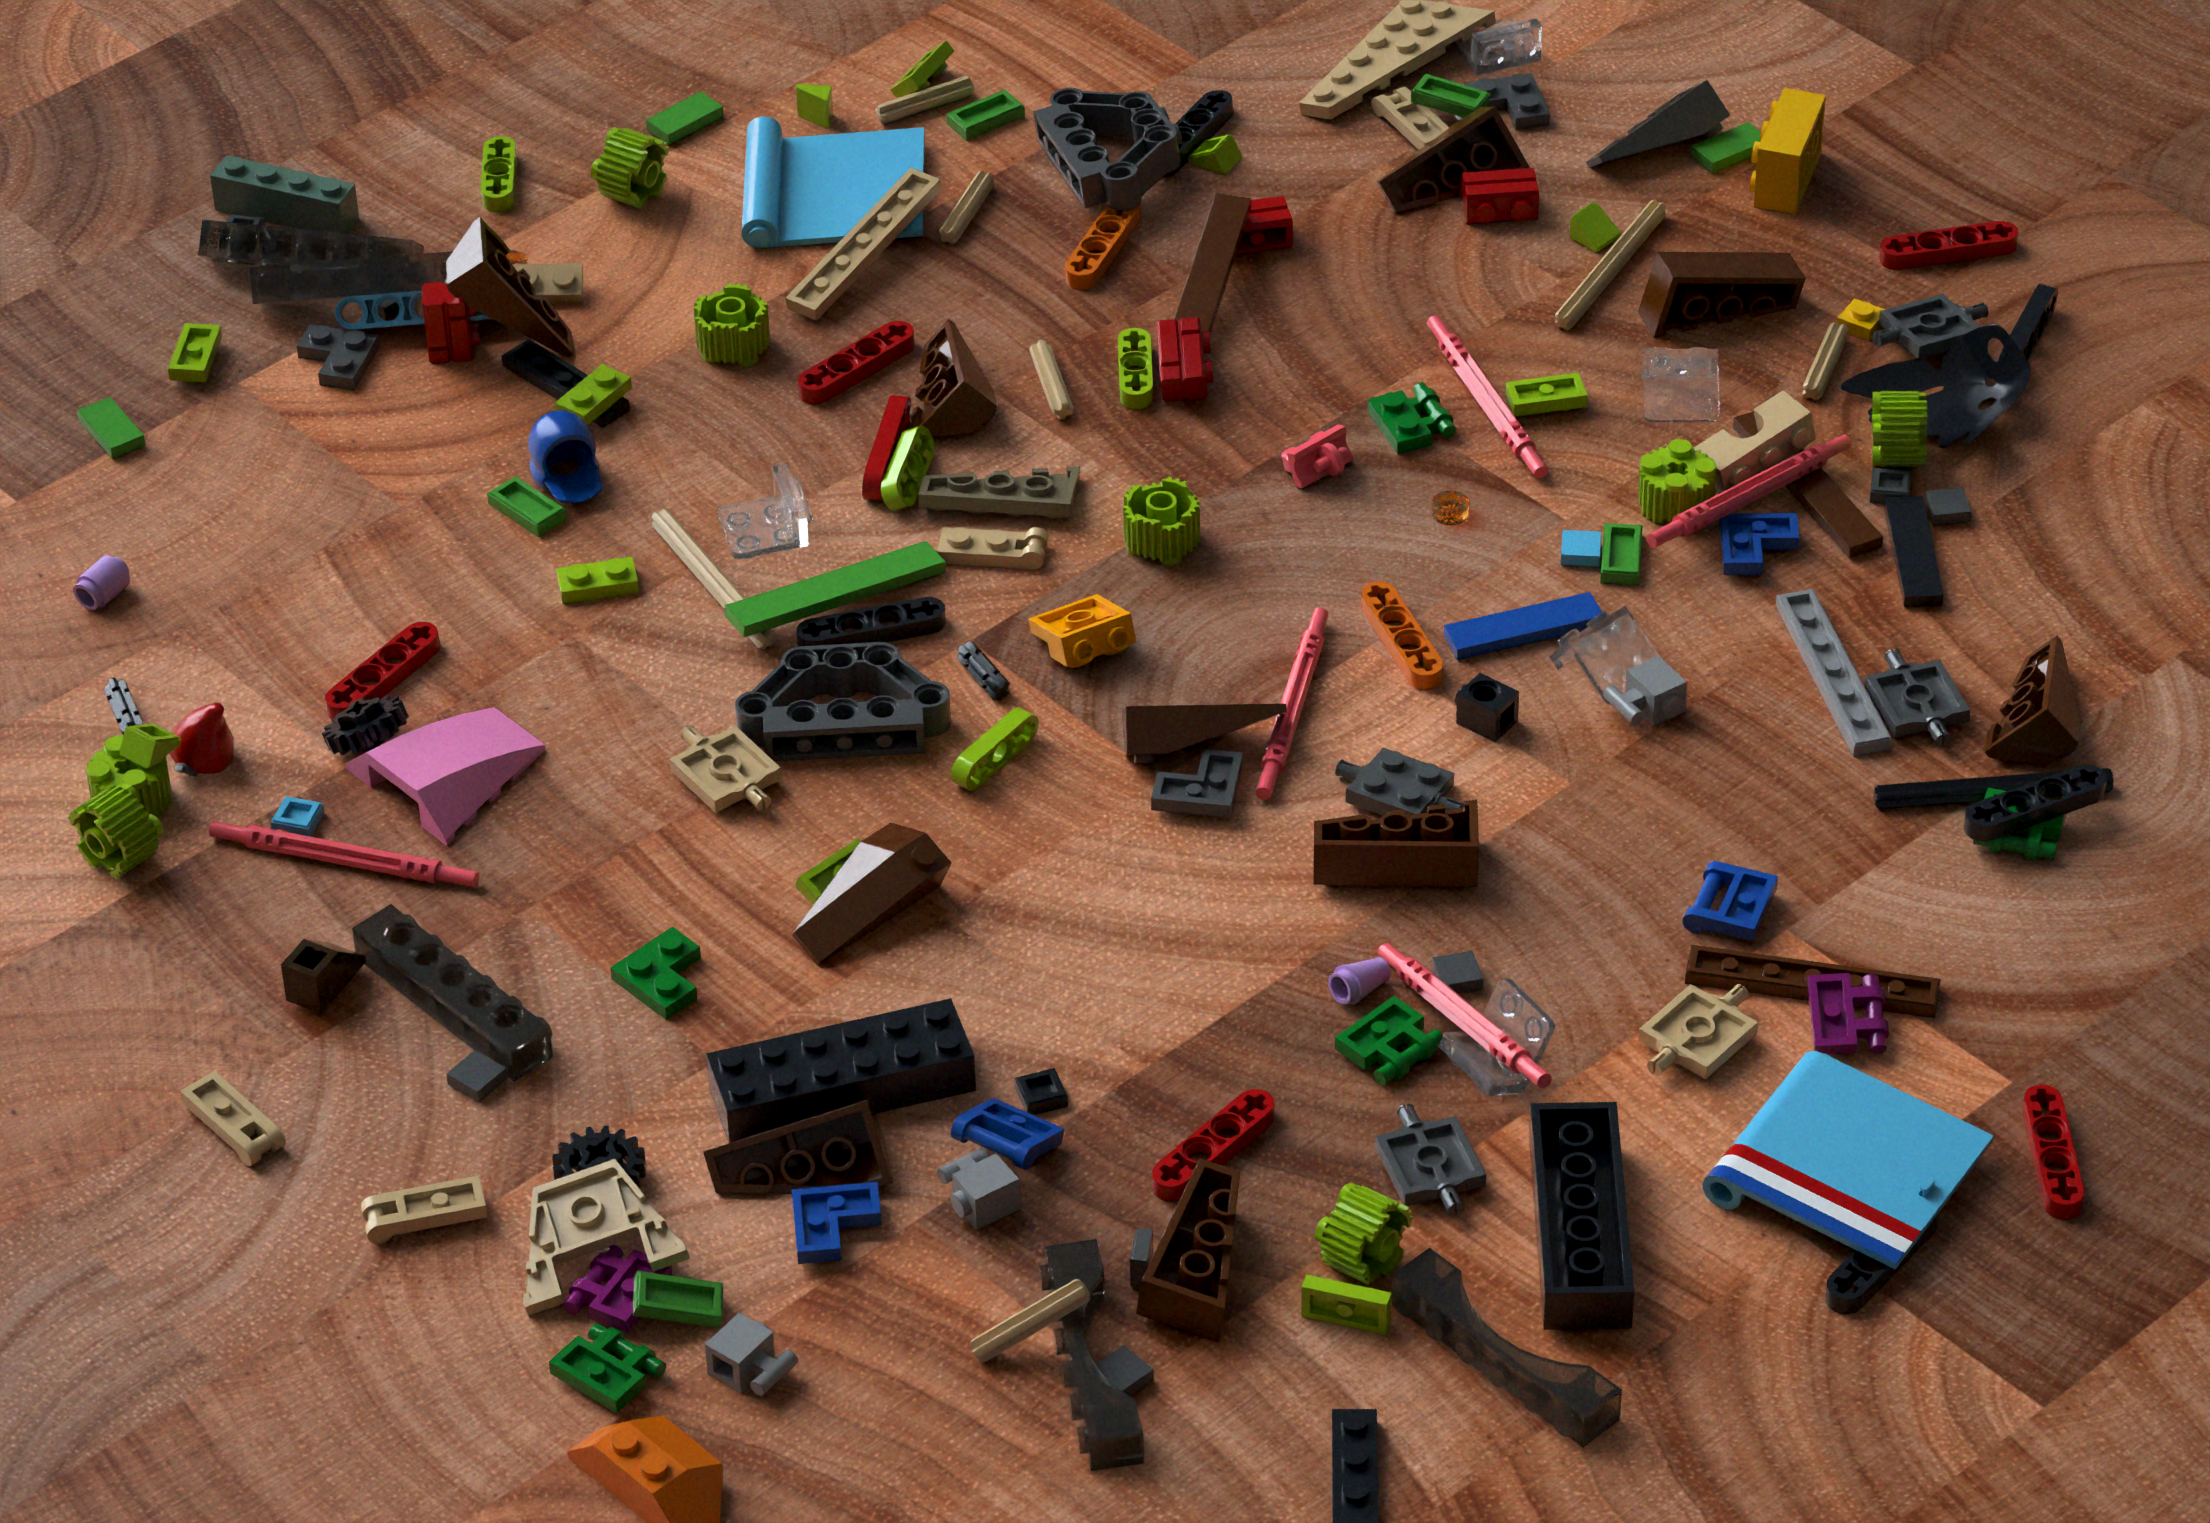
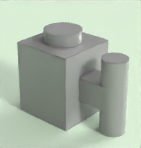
[1603,656,1687,726]
[937,1148,1021,1230]
[705,1313,798,1396]

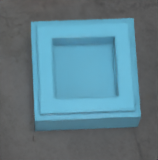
[1561,530,1601,567]
[271,796,324,837]

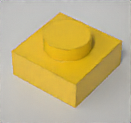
[1837,298,1886,341]

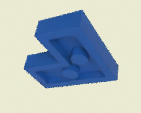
[1719,513,1799,576]
[791,1182,882,1264]

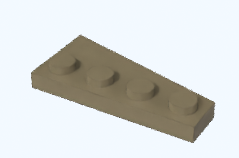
[918,466,1080,519]

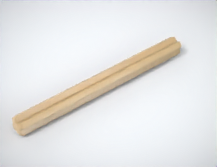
[1555,199,1667,330]
[651,509,776,650]

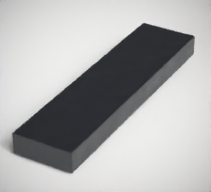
[501,339,630,428]
[1884,496,1944,607]

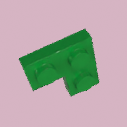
[610,926,701,1020]

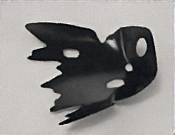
[1841,324,2031,448]

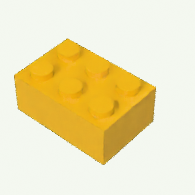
[1749,88,1826,215]

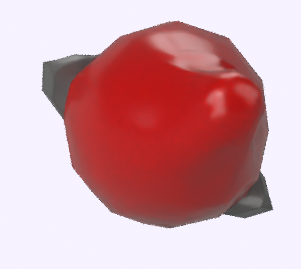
[170,702,234,777]

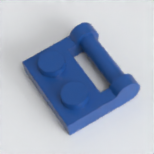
[1682,861,1778,941]
[951,1098,1065,1170]

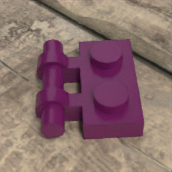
[1807,973,1890,1055]
[563,1245,673,1333]

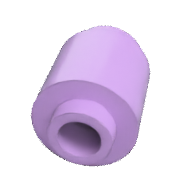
[73,555,130,610]

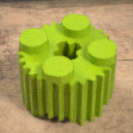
[590,127,669,209]
[694,283,770,366]
[1872,391,1927,467]
[1638,439,1716,524]
[1123,477,1200,566]
[86,735,172,817]
[68,782,164,879]
[1314,1183,1413,1285]

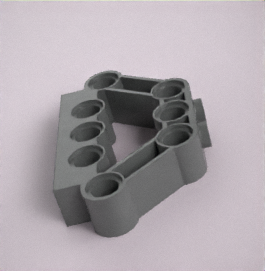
[1033,88,1182,210]
[735,642,951,762]

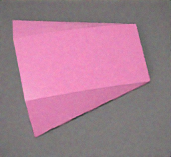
[346,707,545,846]

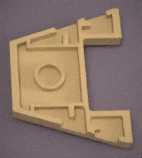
[523,1159,690,1316]

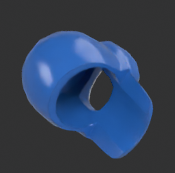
[528,410,603,504]

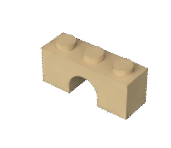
[1694,390,1816,493]

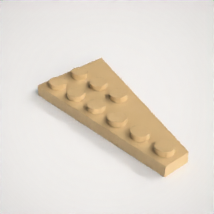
[1299,0,1496,120]

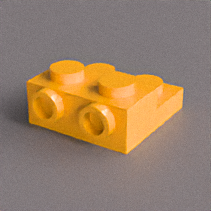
[1028,594,1137,668]

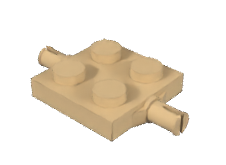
[670,725,782,813]
[1639,984,1758,1079]

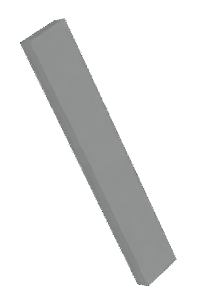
[1776,589,1892,757]

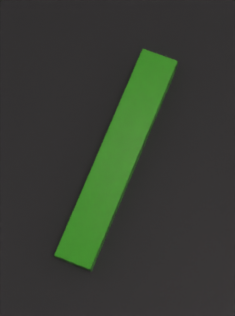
[725,541,946,637]

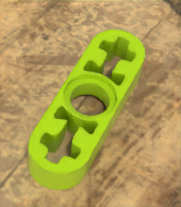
[481,136,517,212]
[1118,328,1153,409]
[881,426,935,511]
[951,707,1039,791]

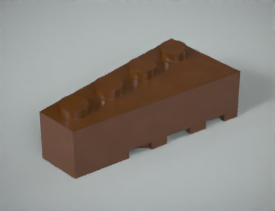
[1638,252,1806,338]
[1313,800,1479,888]
[1136,1158,1240,1342]

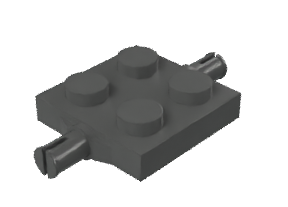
[1873,294,1989,359]
[1865,648,1970,747]
[1335,748,1463,816]
[1375,1103,1486,1217]

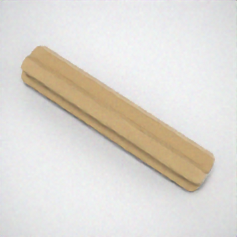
[875,76,974,124]
[939,171,995,245]
[1802,322,1849,401]
[1029,340,1074,420]
[970,1279,1091,1362]

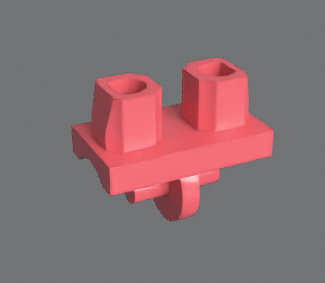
[1281,424,1353,488]

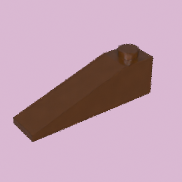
[1377,106,1530,213]
[445,217,573,358]
[911,319,998,437]
[1985,636,2081,764]
[1122,704,1287,764]
[792,823,952,966]
[703,1099,893,1194]

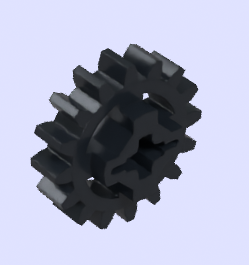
[322,695,409,755]
[552,1125,646,1189]

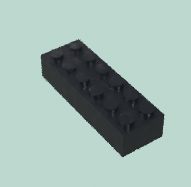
[706,998,976,1143]
[1529,1102,1634,1330]

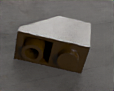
[281,939,366,1013]

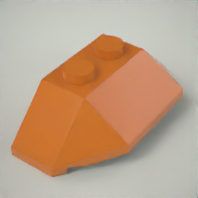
[567,1415,723,1523]

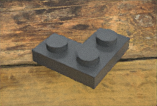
[1464,73,1550,130]
[297,324,380,391]
[1151,749,1243,818]

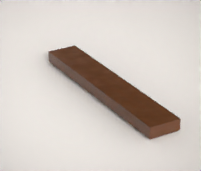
[1174,193,1252,334]
[1733,411,1883,558]
[1685,945,1941,1018]

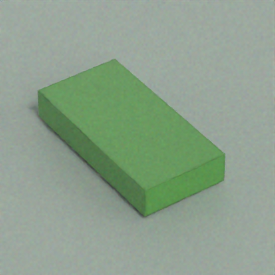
[1411,74,1490,118]
[946,90,1025,141]
[646,91,724,145]
[1691,122,1761,173]
[77,397,146,459]
[487,476,567,537]
[1600,523,1643,585]
[633,1271,723,1328]

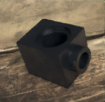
[1455,673,1519,742]

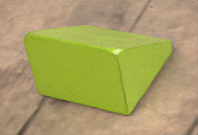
[796,84,833,128]
[1188,135,1242,174]
[1570,202,1621,253]
[120,723,182,768]

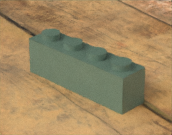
[210,155,359,239]

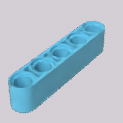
[335,291,492,329]

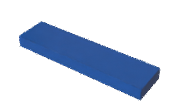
[1444,592,1604,660]

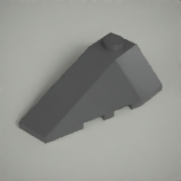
[1586,80,1730,168]

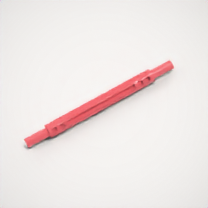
[1427,315,1548,479]
[1646,434,1852,548]
[1256,607,1329,800]
[209,821,479,888]
[1378,943,1552,1089]

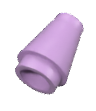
[1328,957,1391,1005]

